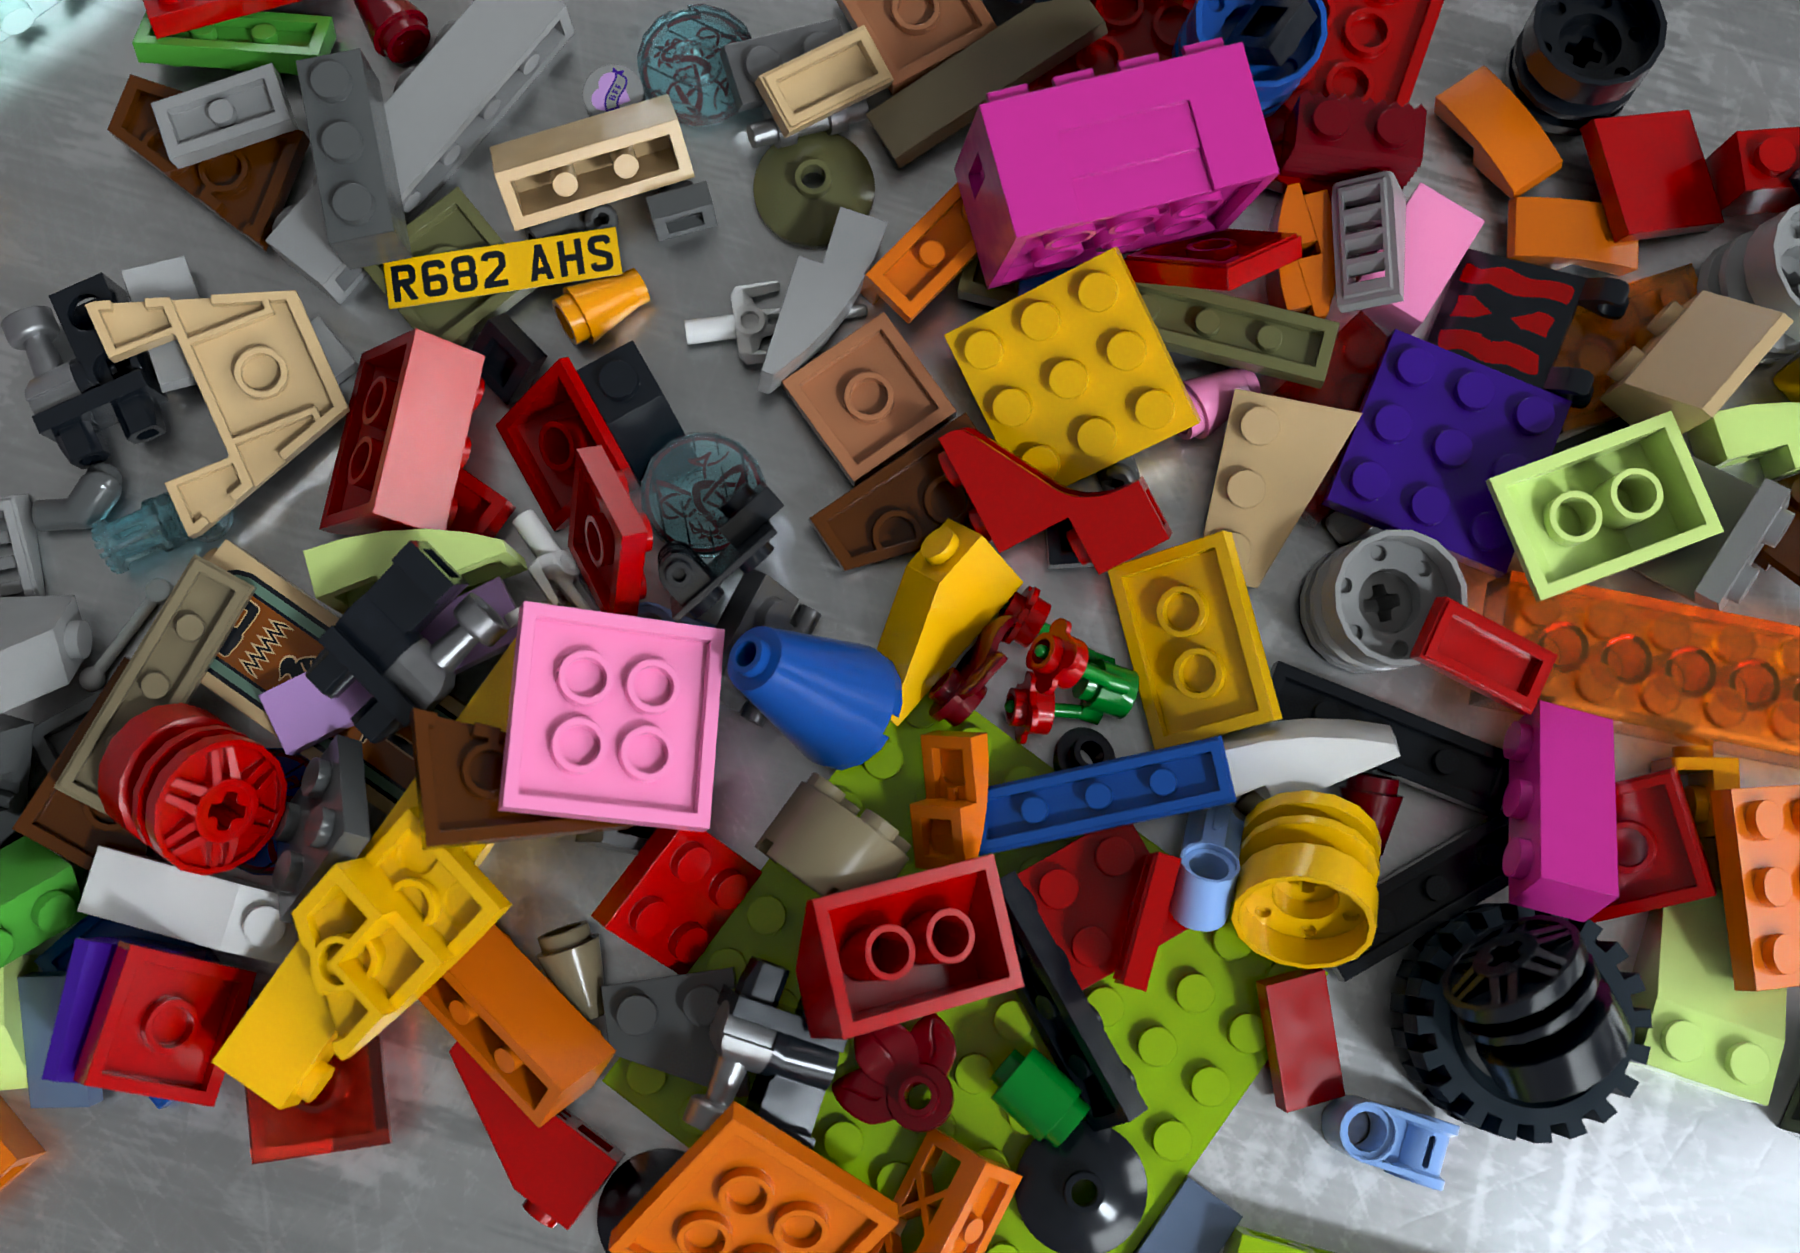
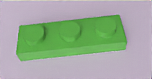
[132,11,337,76]

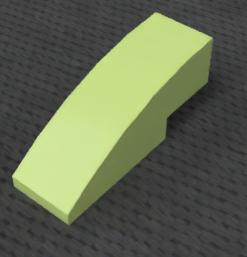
[1687,402,1800,481]
[303,529,528,614]

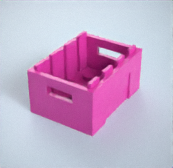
[954,37,1280,289]

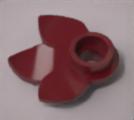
[928,615,1019,727]
[831,1013,957,1133]

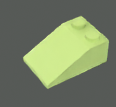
[1486,411,1724,602]
[1629,889,1787,1106]

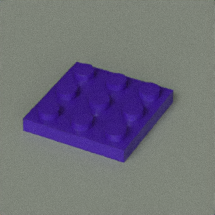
[1321,329,1572,578]

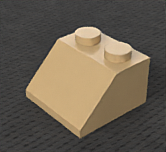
[1599,290,1794,434]

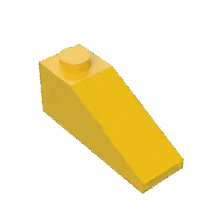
[876,518,1024,727]

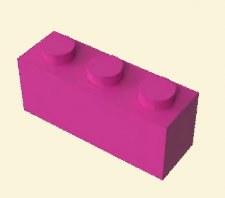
[1502,700,1619,922]

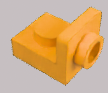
[1651,745,1740,838]

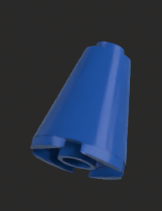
[727,626,903,770]

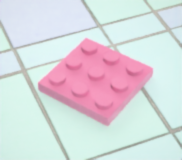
[498,601,725,832]

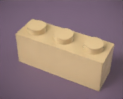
[490,94,695,231]

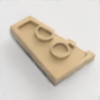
[1203,389,1363,588]

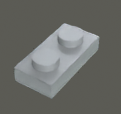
[151,63,298,169]

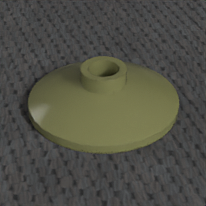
[753,130,875,248]

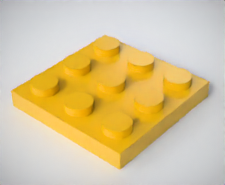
[944,246,1201,487]

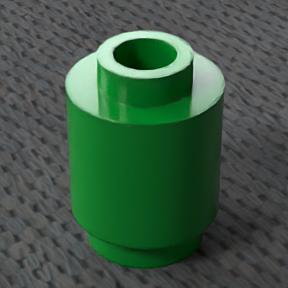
[989,1047,1091,1148]

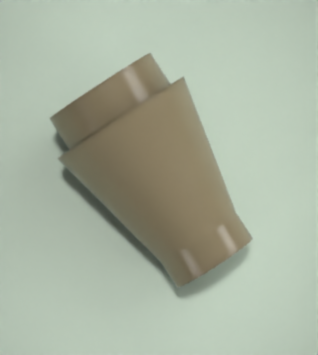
[536,920,605,1021]

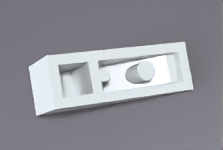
[77,845,297,964]

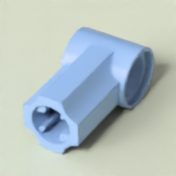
[1169,805,1244,932]

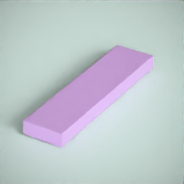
[258,577,517,756]

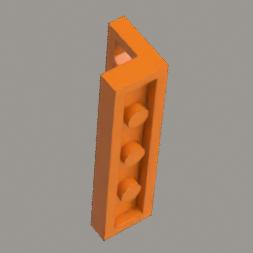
[860,182,978,324]
[868,1129,1023,1253]

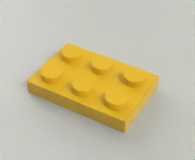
[1108,531,1283,750]

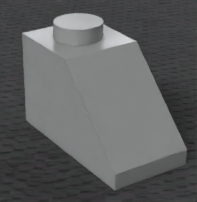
[0,595,93,714]

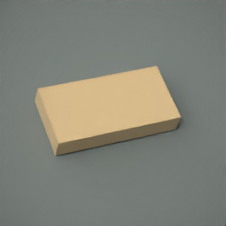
[755,25,894,138]

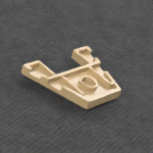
[85,290,350,539]

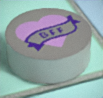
[582,64,646,117]

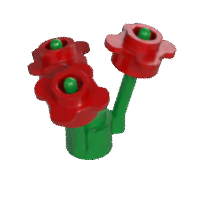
[997,586,1139,744]

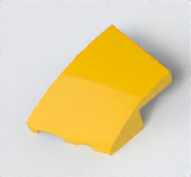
[291,807,512,1061]

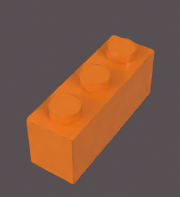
[418,924,616,1128]

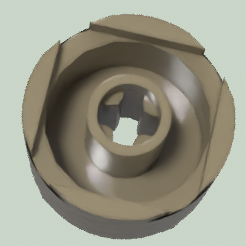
[754,772,912,896]

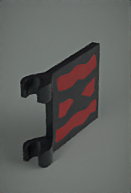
[1427,249,1630,409]

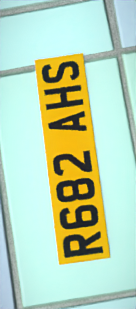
[383,227,623,310]

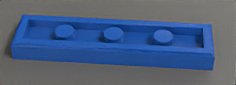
[978,736,1237,856]

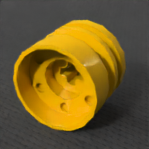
[1231,790,1382,969]

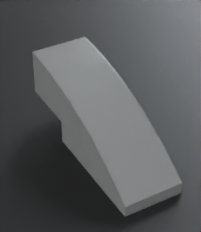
[757,207,888,394]

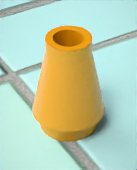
[552,268,650,345]

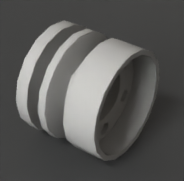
[1696,204,1800,364]
[1300,530,1468,673]

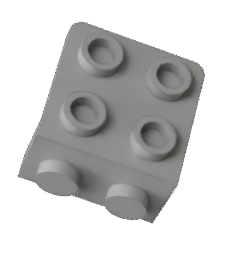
[1630,455,1795,615]

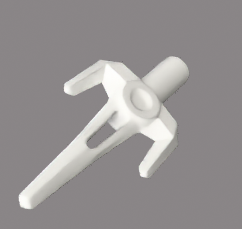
[684,280,868,365]
[512,509,600,611]

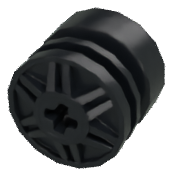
[1504,0,1667,136]
[1442,915,1632,1103]

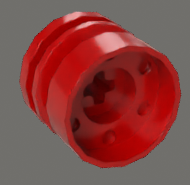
[97,703,287,876]

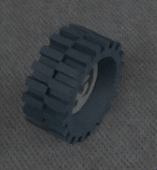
[1390,903,1652,1143]

